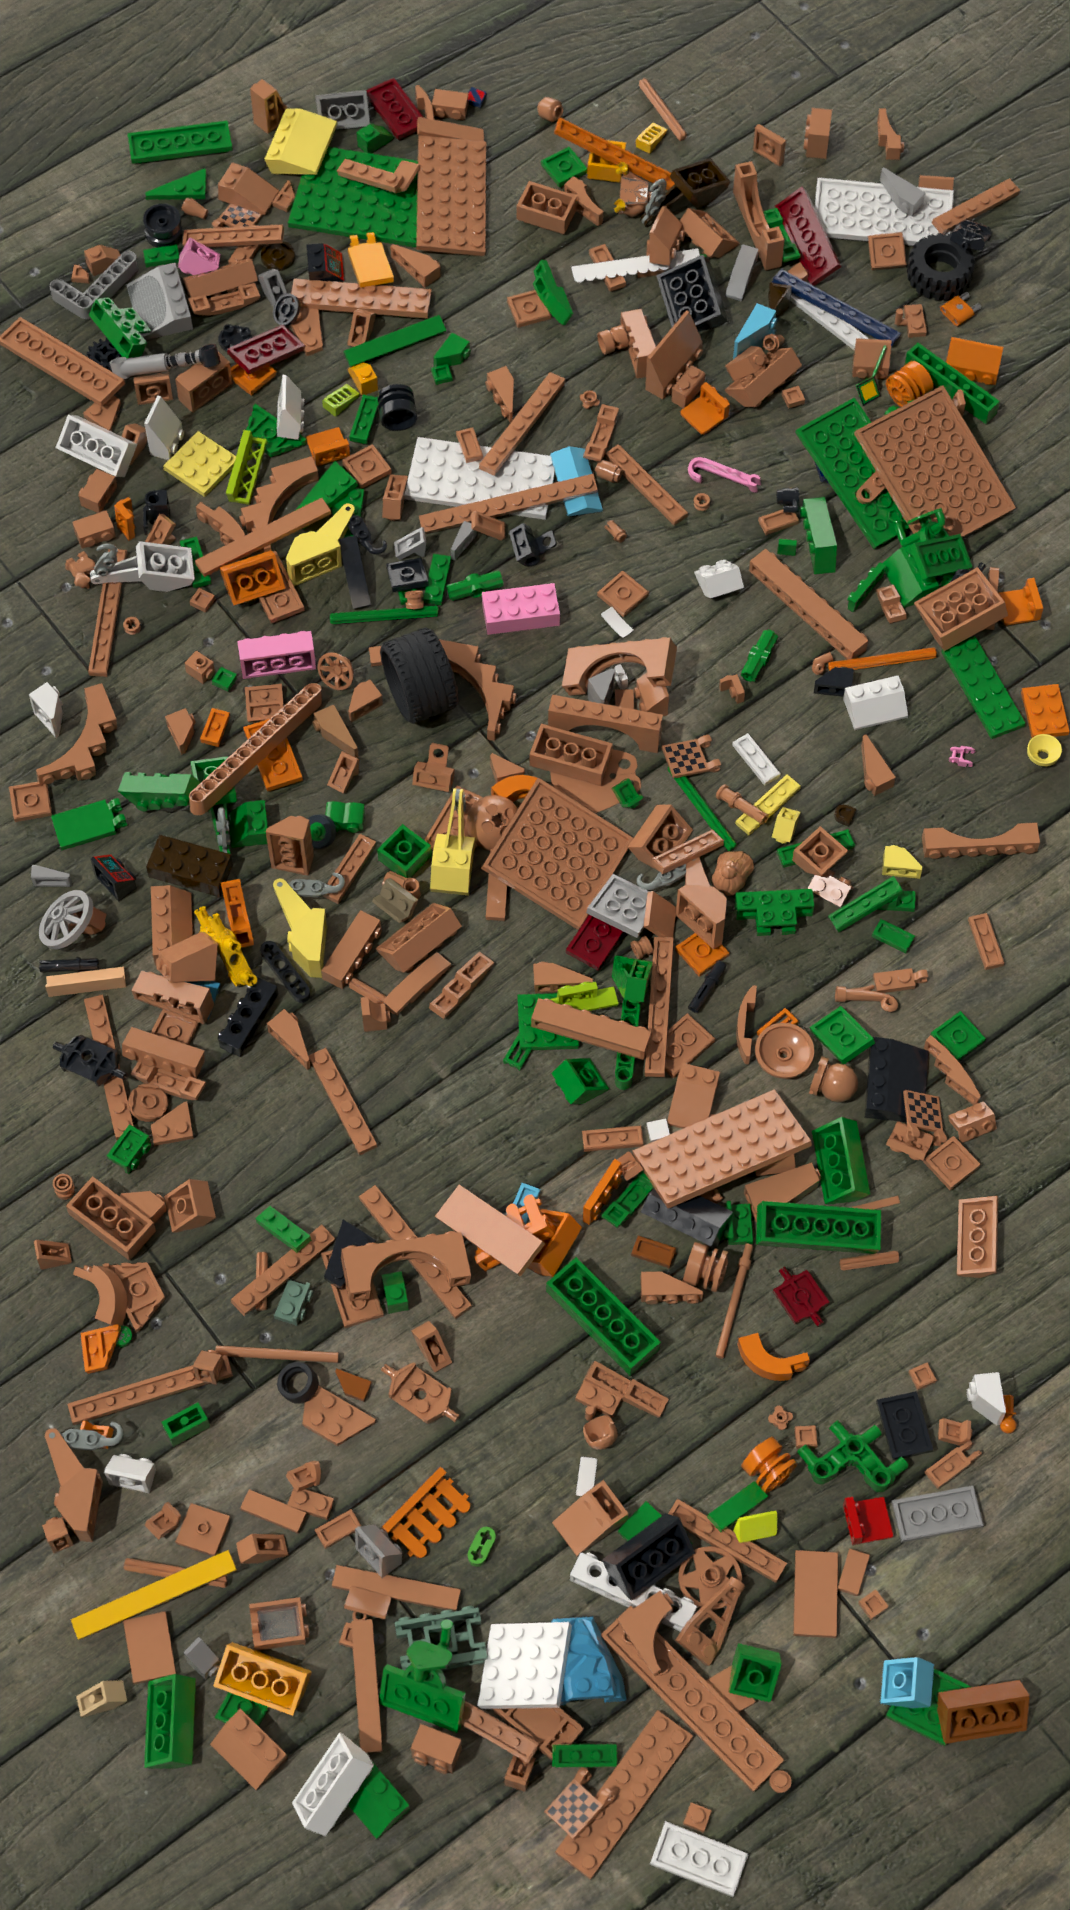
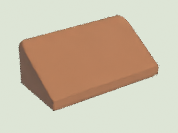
[394,161,420,193]
[918,176,954,190]
[344,1586,391,1619]

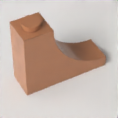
[618,1591,674,1676]

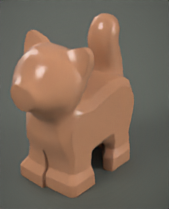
[65,551,95,589]

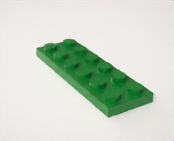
[127,120,232,164]
[941,636,1026,740]

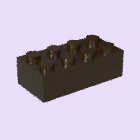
[146,834,233,897]

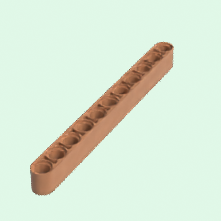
[189,683,322,815]

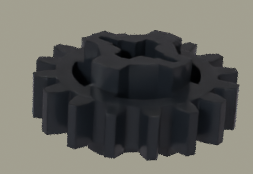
[87,338,122,372]

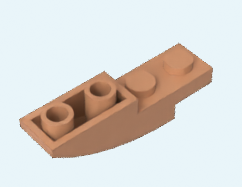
[196,502,251,558]

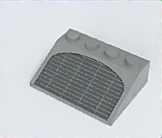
[126,263,193,340]

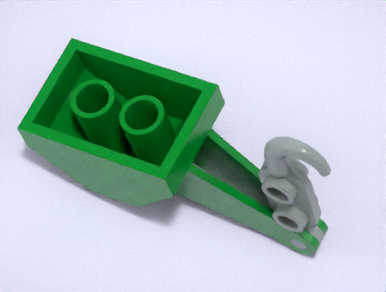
[190,756,237,854]

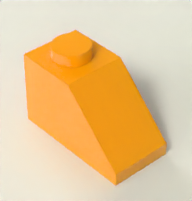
[348,362,378,396]

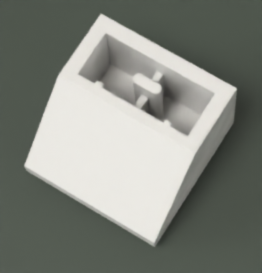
[694,560,744,598]

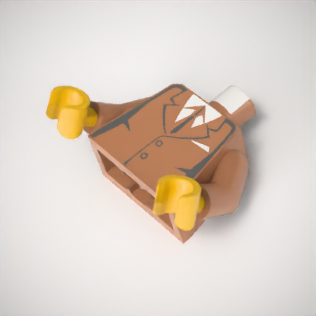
[614,162,652,217]

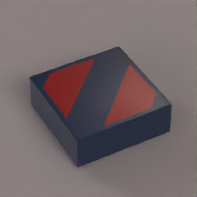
[468,87,487,108]

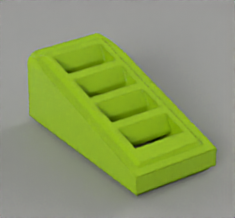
[322,384,360,417]

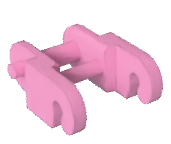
[949,746,975,767]

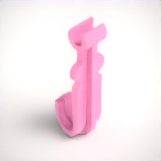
[688,457,761,492]

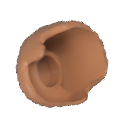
[583,1415,617,1450]

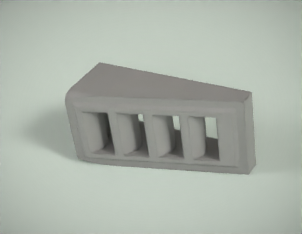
[451,521,477,560]
[31,865,72,887]

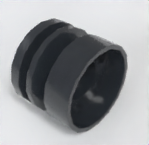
[377,384,418,431]

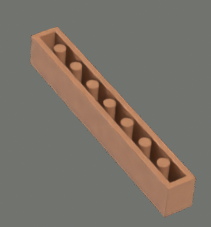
[749,549,868,660]

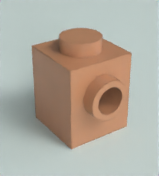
[184,651,215,684]

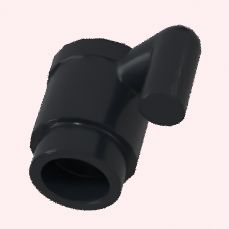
[776,487,800,513]

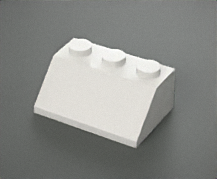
[277,375,304,439]
[843,676,908,730]

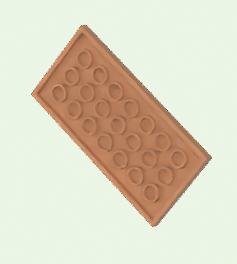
[416,135,486,256]
[633,1089,812,1209]

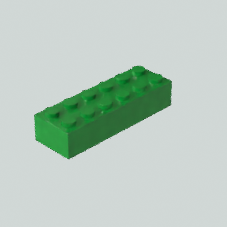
[756,1201,881,1254]
[546,1257,661,1376]

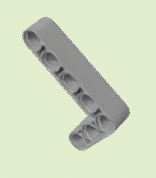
[50,251,138,319]

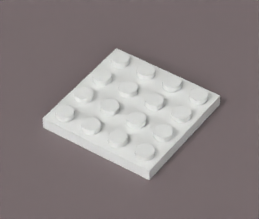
[478,1622,572,1709]

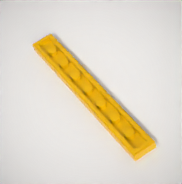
[71,1550,237,1640]

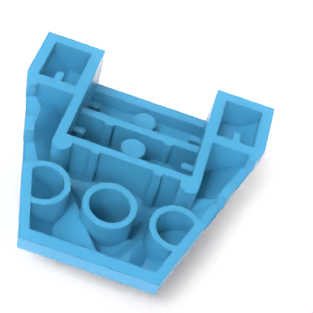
[551,1617,626,1705]

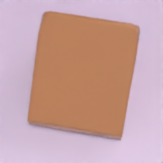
[788,263,808,282]

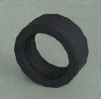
[277,1362,319,1404]

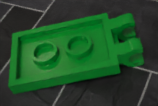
[51,798,127,851]

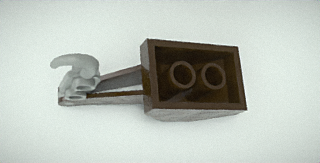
[640,158,731,227]

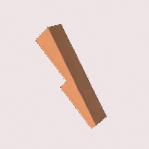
[582,1361,668,1418]

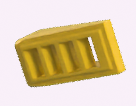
[636,123,667,154]

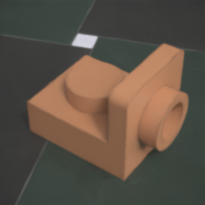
[719,674,745,704]
[616,1152,643,1181]

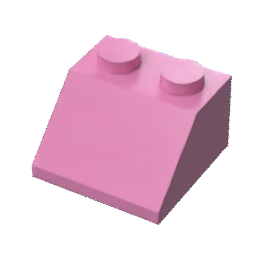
[178,238,220,275]

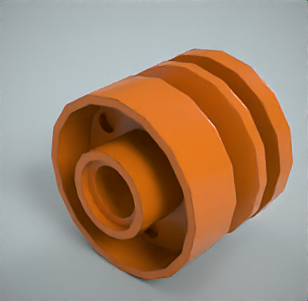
[886,361,933,407]
[741,1437,798,1493]

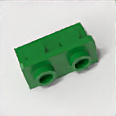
[107,1124,151,1174]
[724,1201,753,1245]

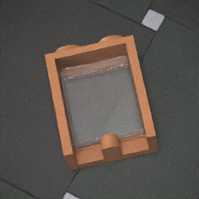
[249,1597,309,1651]

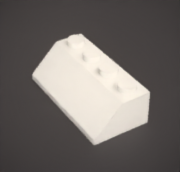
[292,1733,374,1836]

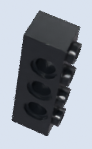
[218,977,279,1057]

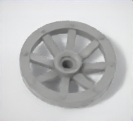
[39,890,93,949]

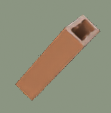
[744,1163,821,1224]

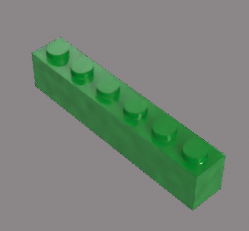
[904,343,1000,424]

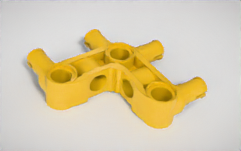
[194,906,257,987]

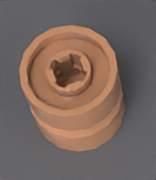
[597,325,628,354]

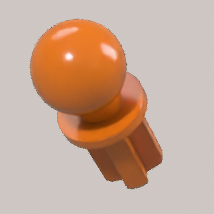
[1000,1395,1017,1434]

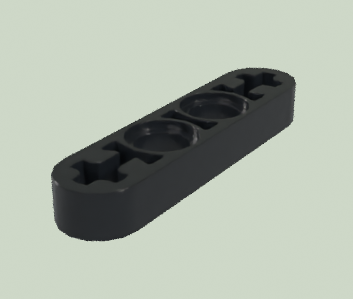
[260,941,310,1003]

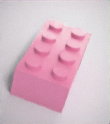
[482,583,560,635]
[238,631,316,679]

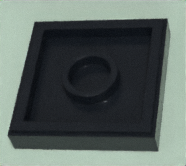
[386,557,429,592]

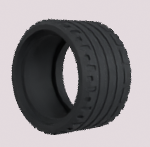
[380,627,459,724]

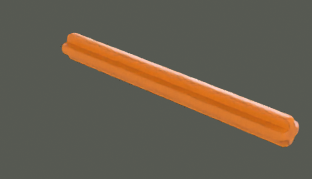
[828,648,936,671]

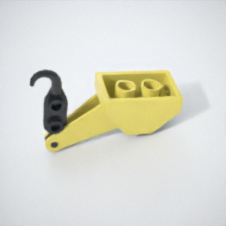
[286,504,387,586]

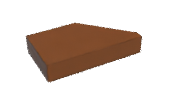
[335,1368,372,1402]

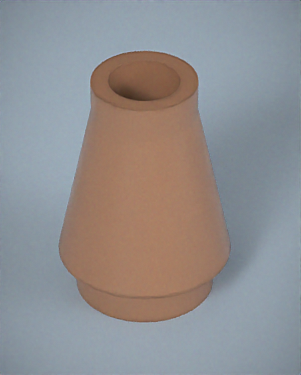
[181,198,208,219]
[763,334,784,352]

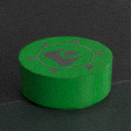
[116,1326,133,1347]

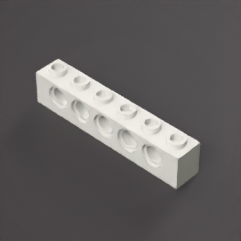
[570,1553,697,1632]

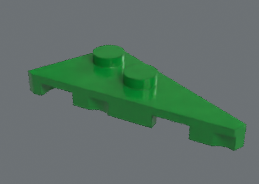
[145,169,206,200]

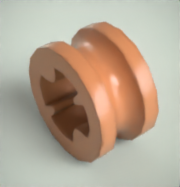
[694,493,710,511]
[123,617,141,635]

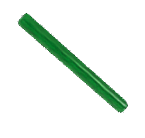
[330,606,439,624]
[668,766,737,851]

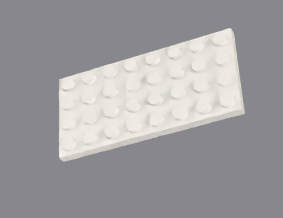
[815,178,953,245]
[404,437,555,520]

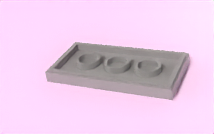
[891,1486,984,1543]

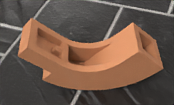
[73,1265,127,1326]

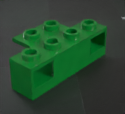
[89,297,151,359]
[735,889,814,936]

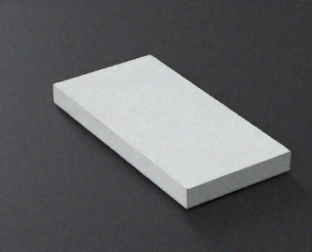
[650,1821,748,1897]

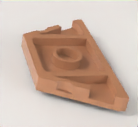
[103,1262,165,1333]
[302,1386,376,1446]

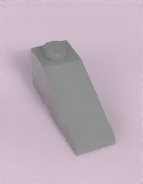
[880,167,925,216]

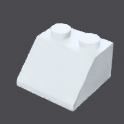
[29,682,63,738]
[967,1372,1006,1425]
[104,1454,156,1493]

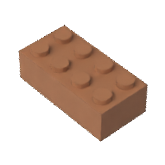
[530,724,613,786]
[66,1176,156,1261]

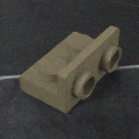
[372,878,418,923]

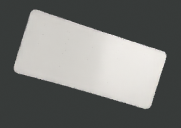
[601,607,633,638]

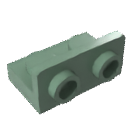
[274,1280,314,1326]

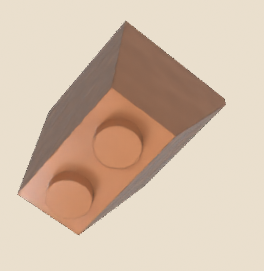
[156,932,218,982]

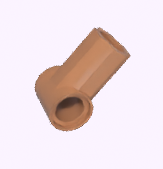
[382,871,421,899]

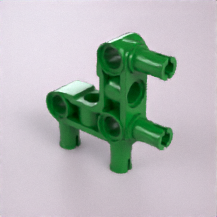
[797,1420,909,1492]

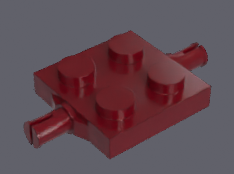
[773,1266,829,1327]

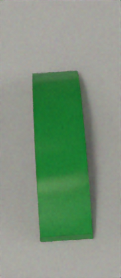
[763,208,801,262]
[601,1170,654,1228]

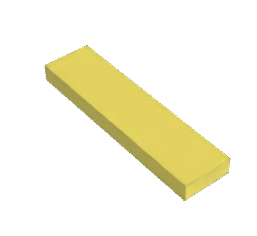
[735,775,801,835]

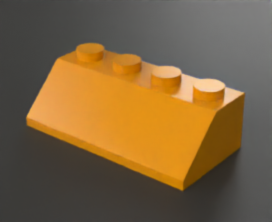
[213,1642,312,1716]

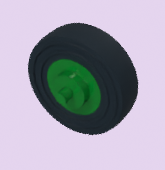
[308,814,336,849]

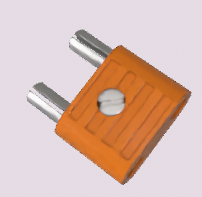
[940,292,981,326]

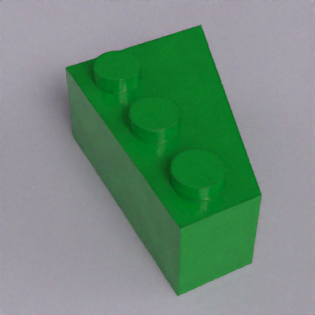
[611,955,653,1003]

